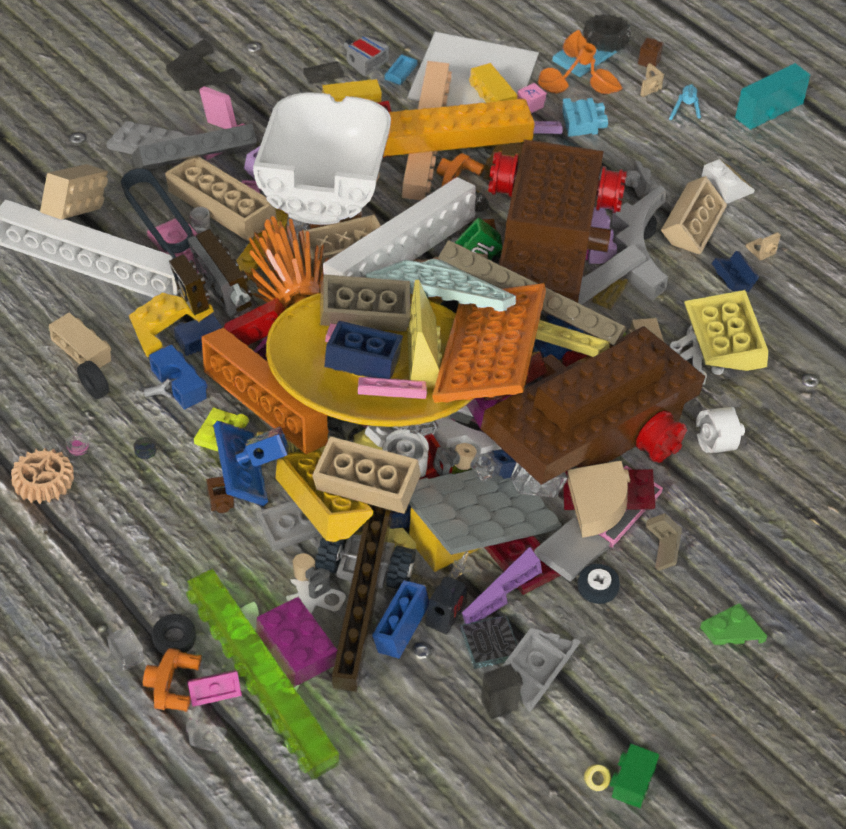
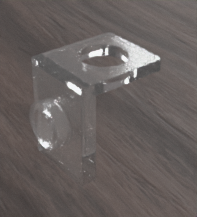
[186,707,227,752]

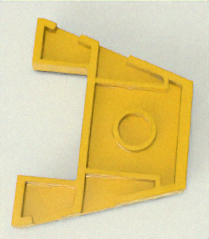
[129,293,214,357]

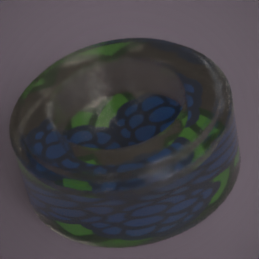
[133,437,157,459]

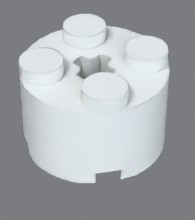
[696,407,745,453]
[382,429,429,477]

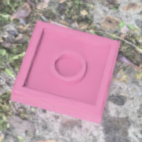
[199,86,237,129]

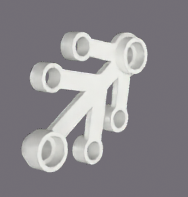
[670,325,724,385]

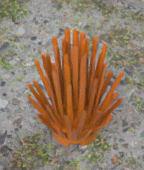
[245,216,329,309]

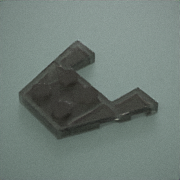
[166,39,242,92]

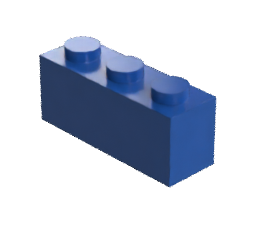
[372,580,429,659]

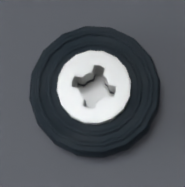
[577,564,620,604]

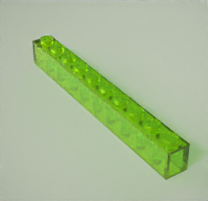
[186,568,339,780]

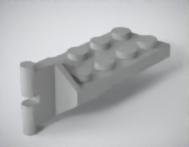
[106,121,204,164]

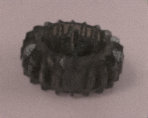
[583,13,632,53]

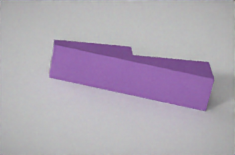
[462,547,542,625]

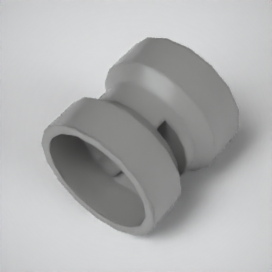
[190,207,211,234]

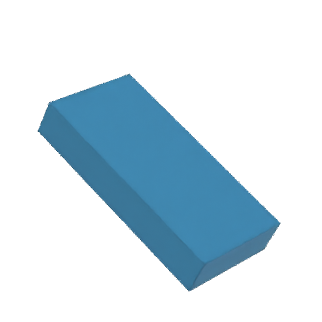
[385,55,417,85]

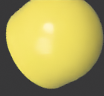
[584,764,611,791]

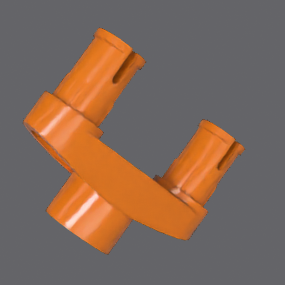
[436,153,485,187]
[143,648,202,712]

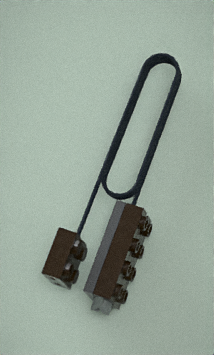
[121,168,252,317]

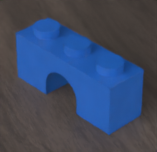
[149,344,207,410]

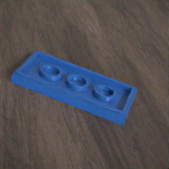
[213,421,268,506]

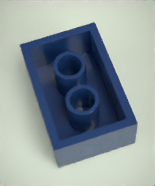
[324,321,403,379]

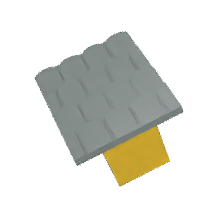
[409,467,562,572]

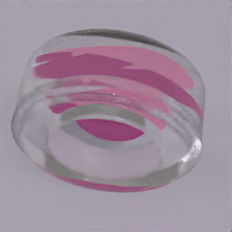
[66,434,89,456]

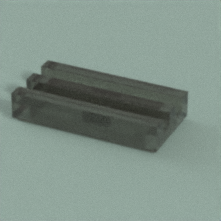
[303,61,344,85]

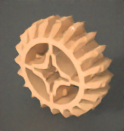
[11,448,74,504]

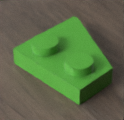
[700,603,767,645]

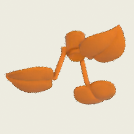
[538,30,622,94]

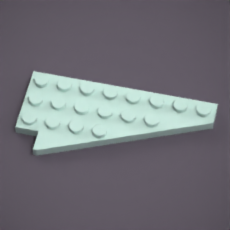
[366,258,516,311]

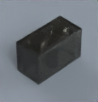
[480,664,523,720]

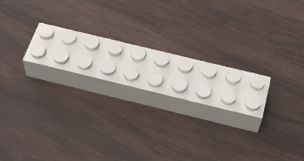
[323,177,476,278]
[0,200,181,298]

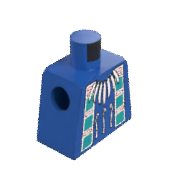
[235,426,289,467]

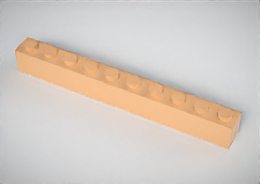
[402,61,452,200]

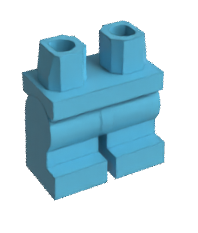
[562,98,608,137]

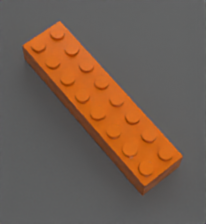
[202,328,329,454]

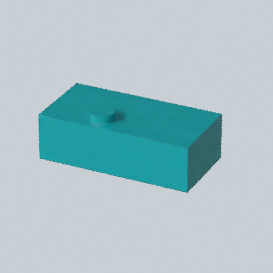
[735,63,811,130]

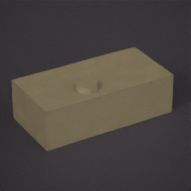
[320,274,410,331]

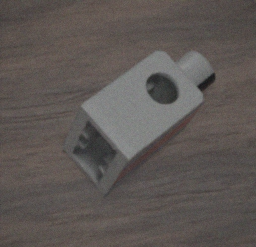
[344,36,389,76]

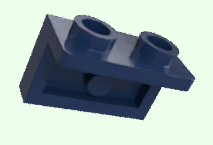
[711,251,759,292]

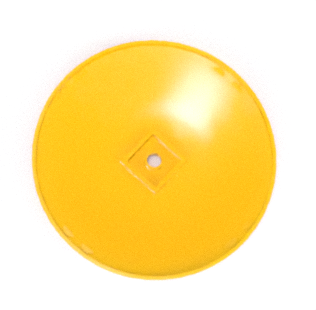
[266,293,473,427]

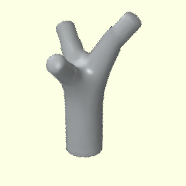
[144,379,172,399]

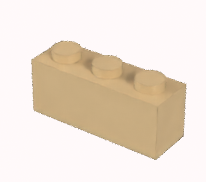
[49,313,111,368]

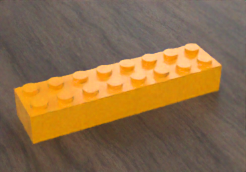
[383,99,535,156]

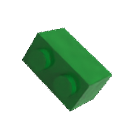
[610,744,660,809]

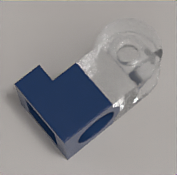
[470,449,517,481]

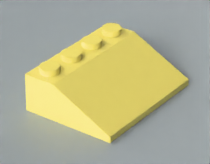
[408,280,442,388]
[684,290,768,371]

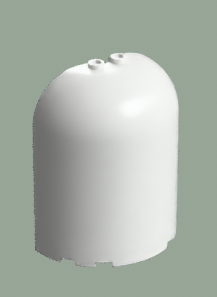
[253,92,391,225]

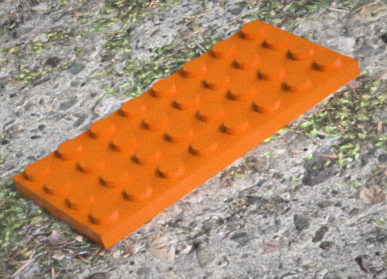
[432,283,546,403]

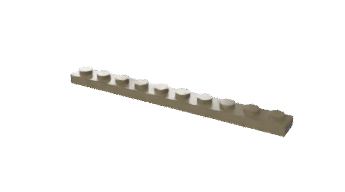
[438,240,627,346]

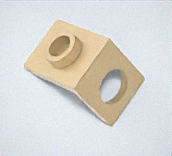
[640,63,664,97]
[746,232,780,261]

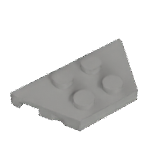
[502,628,580,712]

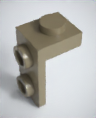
[646,513,682,571]

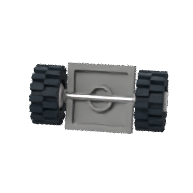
[316,534,416,589]

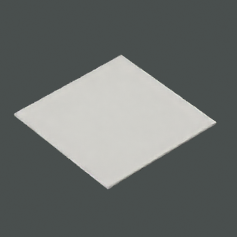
[407,32,539,106]

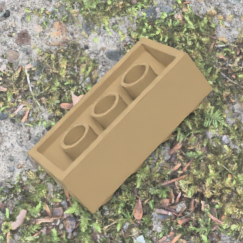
[661,176,727,254]

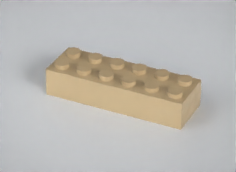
[165,157,277,241]

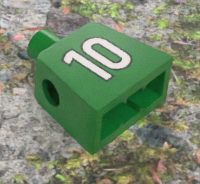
[455,218,503,260]

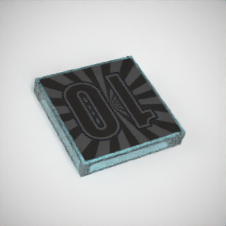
[460,615,517,669]

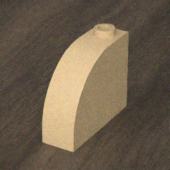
[568,461,630,538]

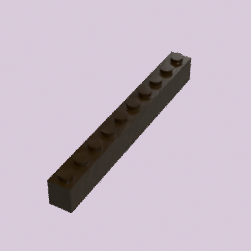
[332,504,393,692]

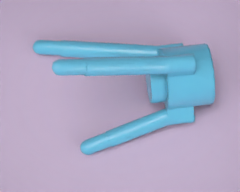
[669,84,701,120]

